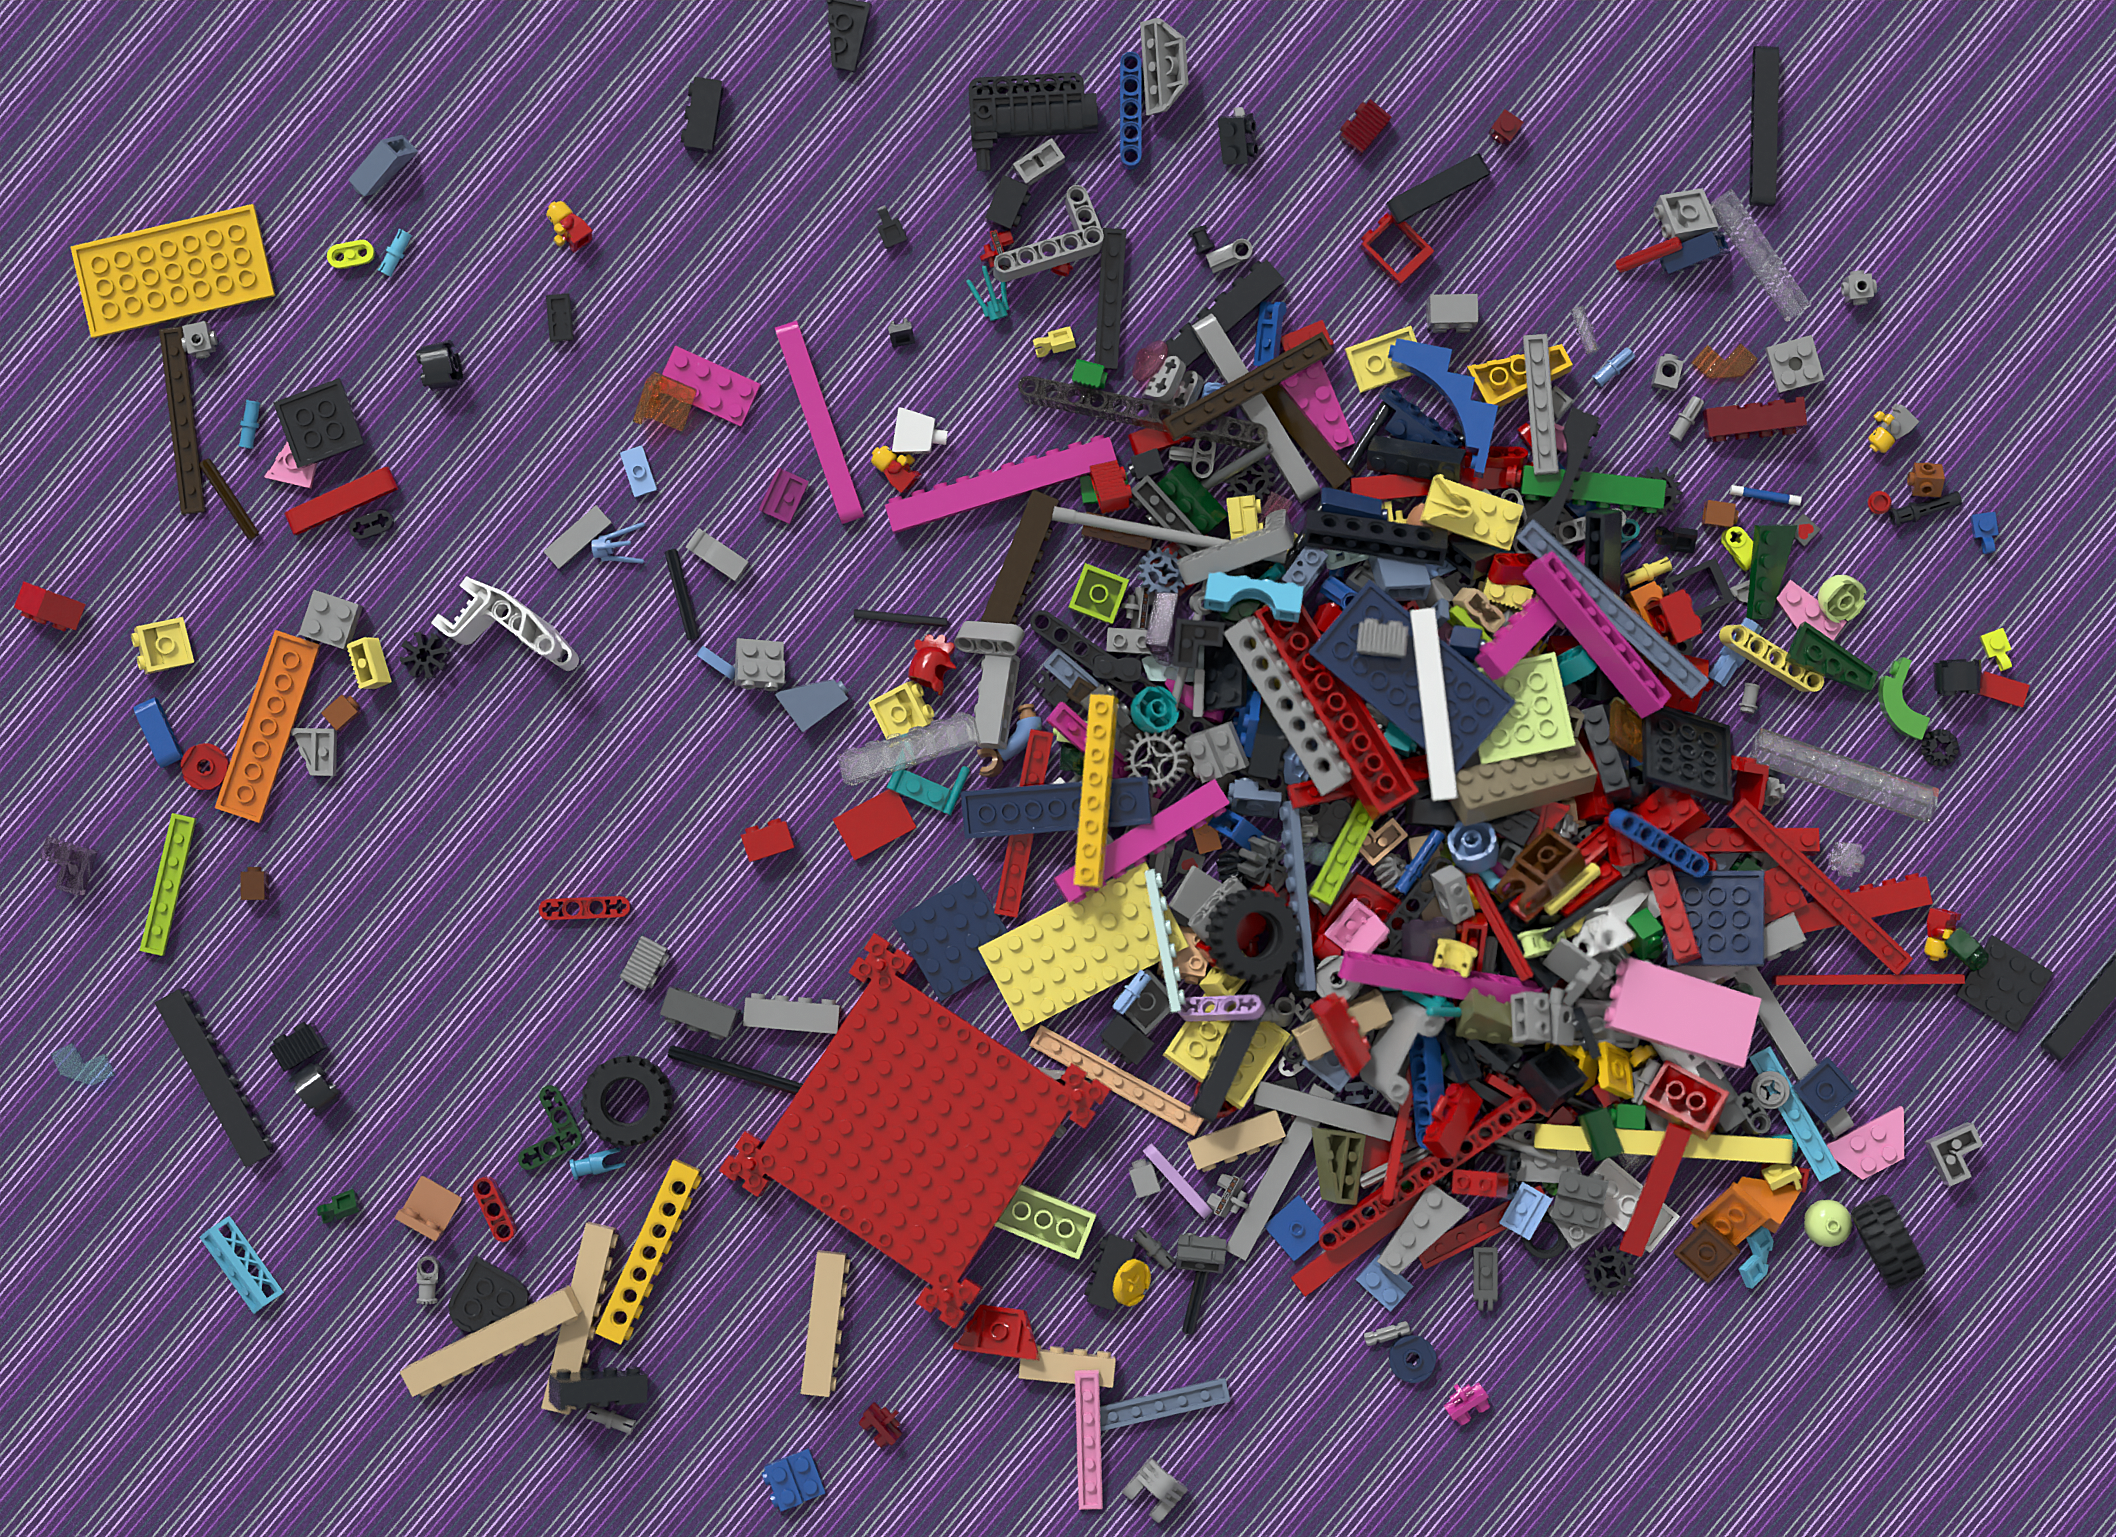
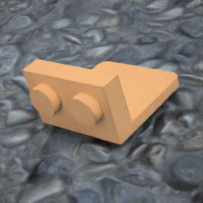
[1157,925,1207,984]

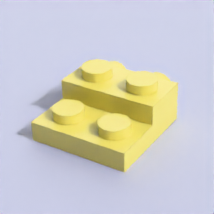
[131,617,194,675]
[868,680,934,744]

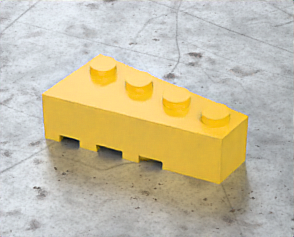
[1466,344,1573,408]

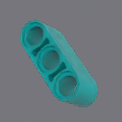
[1556,645,1598,687]

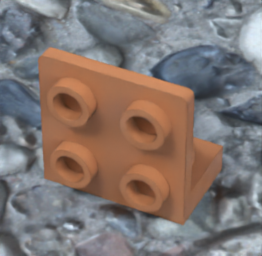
[395,1176,462,1242]

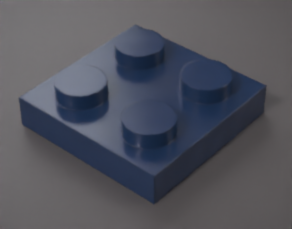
[1791,1056,1859,1123]

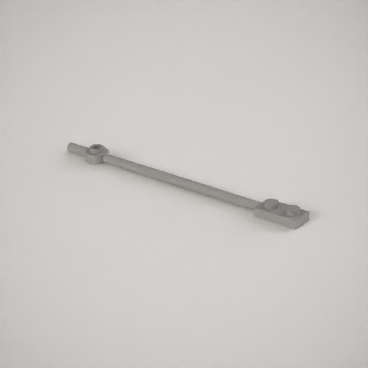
[1124,579,1212,835]

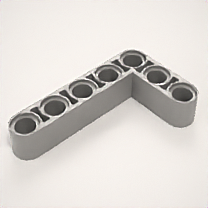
[993,185,1104,282]
[1501,489,1626,553]
[1176,509,1294,585]

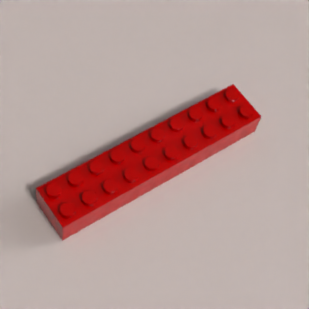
[1252,603,1419,821]

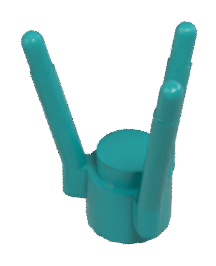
[966,266,1010,321]

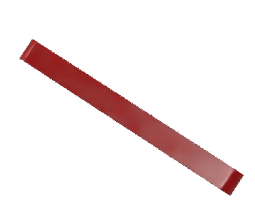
[1319,1092,1536,1251]

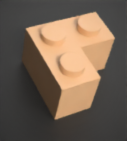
[1358,818,1408,867]

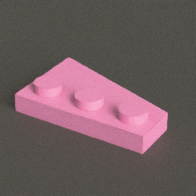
[1776,580,1847,640]

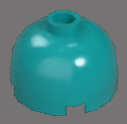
[1131,686,1179,734]

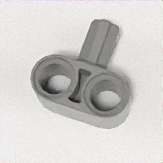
[1169,434,1216,480]

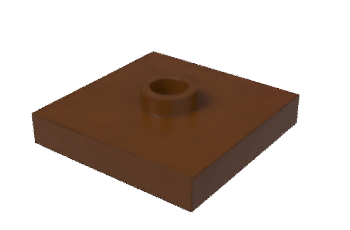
[1673,1219,1741,1284]

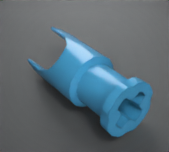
[569,1148,626,1180]

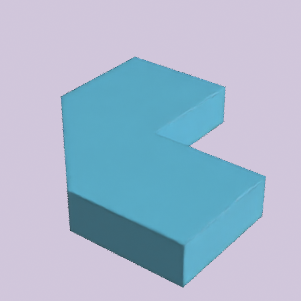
[1739,1226,1774,1288]

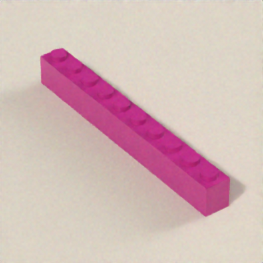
[885,435,1117,534]

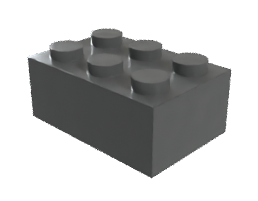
[660,986,740,1040]

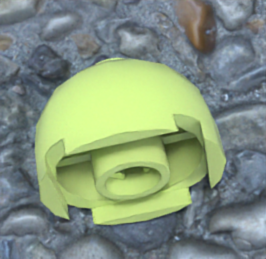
[1818,575,1866,623]
[1804,1200,1853,1247]

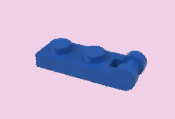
[1253,301,1287,367]

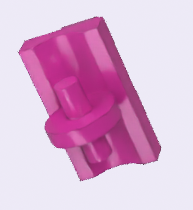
[1444,1382,1490,1425]

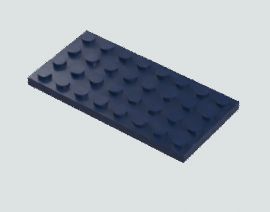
[1308,580,1517,774]

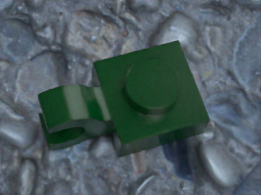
[317,1189,360,1224]

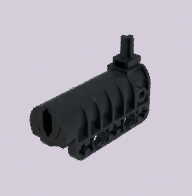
[969,72,1098,172]

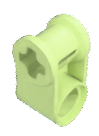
[1517,927,1566,959]

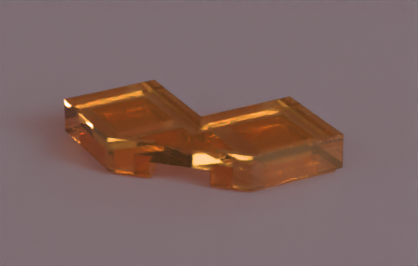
[1691,343,1757,379]

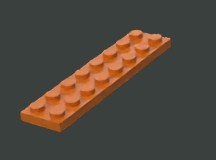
[215,630,321,823]

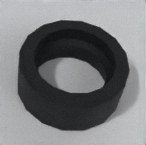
[1521,1213,1567,1259]

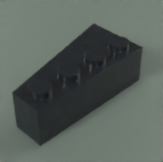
[549,1366,648,1411]

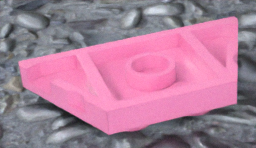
[1827,1106,1904,1180]

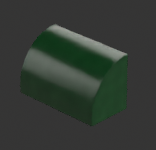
[1577,1106,1624,1161]

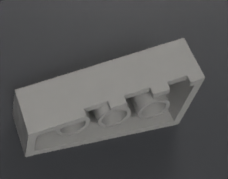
[1377,1184,1470,1275]

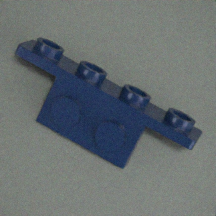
[1379,387,1462,448]

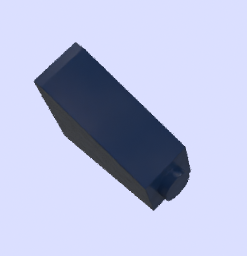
[1660,231,1731,274]
[1321,487,1389,521]

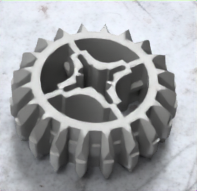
[1123,731,1188,792]

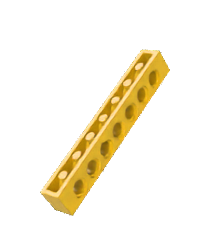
[1074,694,1118,888]
[595,1158,702,1345]

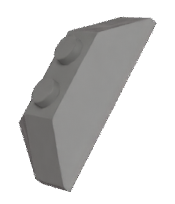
[1140,18,1188,116]

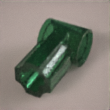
[1059,743,1085,776]

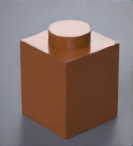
[1701,500,1739,529]
[321,694,361,731]

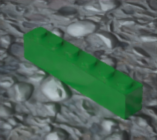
[1520,465,1666,514]

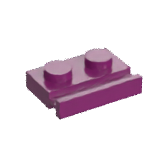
[759,467,809,525]

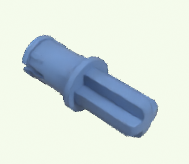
[1592,348,1635,387]

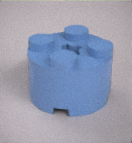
[1448,821,1499,873]

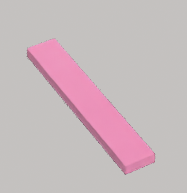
[1075,1370,1103,1510]

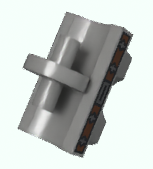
[1120,587,1160,630]
[1206,1174,1248,1218]

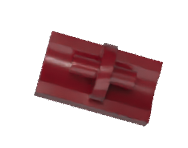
[859,1402,903,1448]

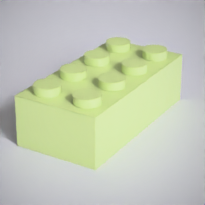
[995,1184,1096,1260]

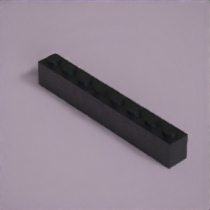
[1581,508,1622,701]
[154,988,275,1168]

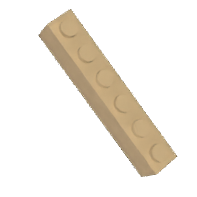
[801,1250,850,1397]

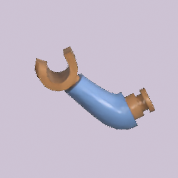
[977,704,1042,778]

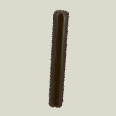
[199,458,259,540]

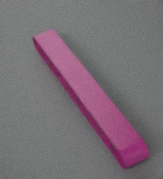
[775,320,864,524]
[1338,951,1543,1004]

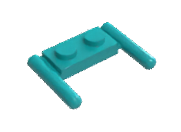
[886,742,970,816]
[1379,986,1462,1017]

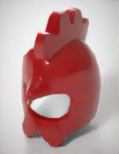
[908,634,956,696]

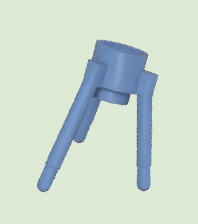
[592,522,645,564]

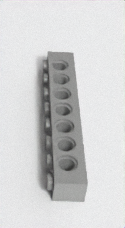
[1224,616,1353,795]

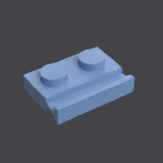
[1355,1254,1414,1312]

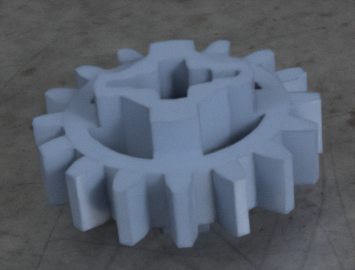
[1136,547,1185,599]

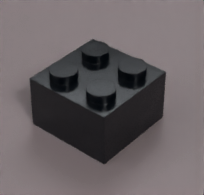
[1516,1044,1589,1112]

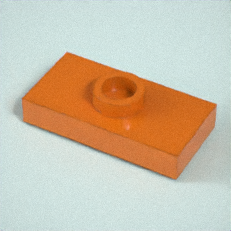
[1192,814,1222,855]

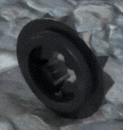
[1921,729,1960,766]

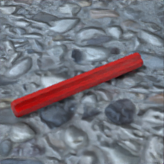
[1466,873,1533,981]

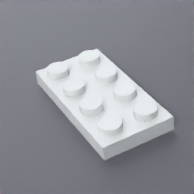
[1589,1158,1680,1253]

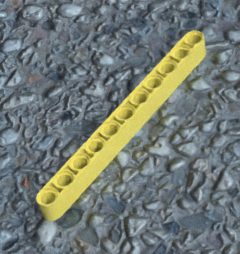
[1534,1123,1793,1164]

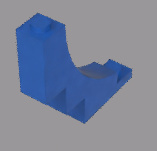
[1388,338,1498,479]

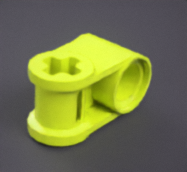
[1721,527,1753,571]

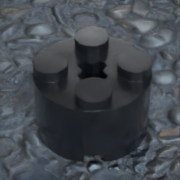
[416,340,463,392]
[1933,659,1982,696]
[288,1063,341,1117]

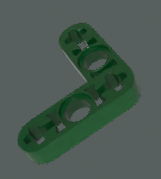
[518,1085,583,1170]

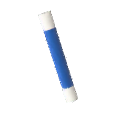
[1730,485,1801,506]

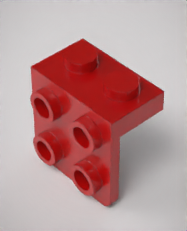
[1731,755,1769,812]

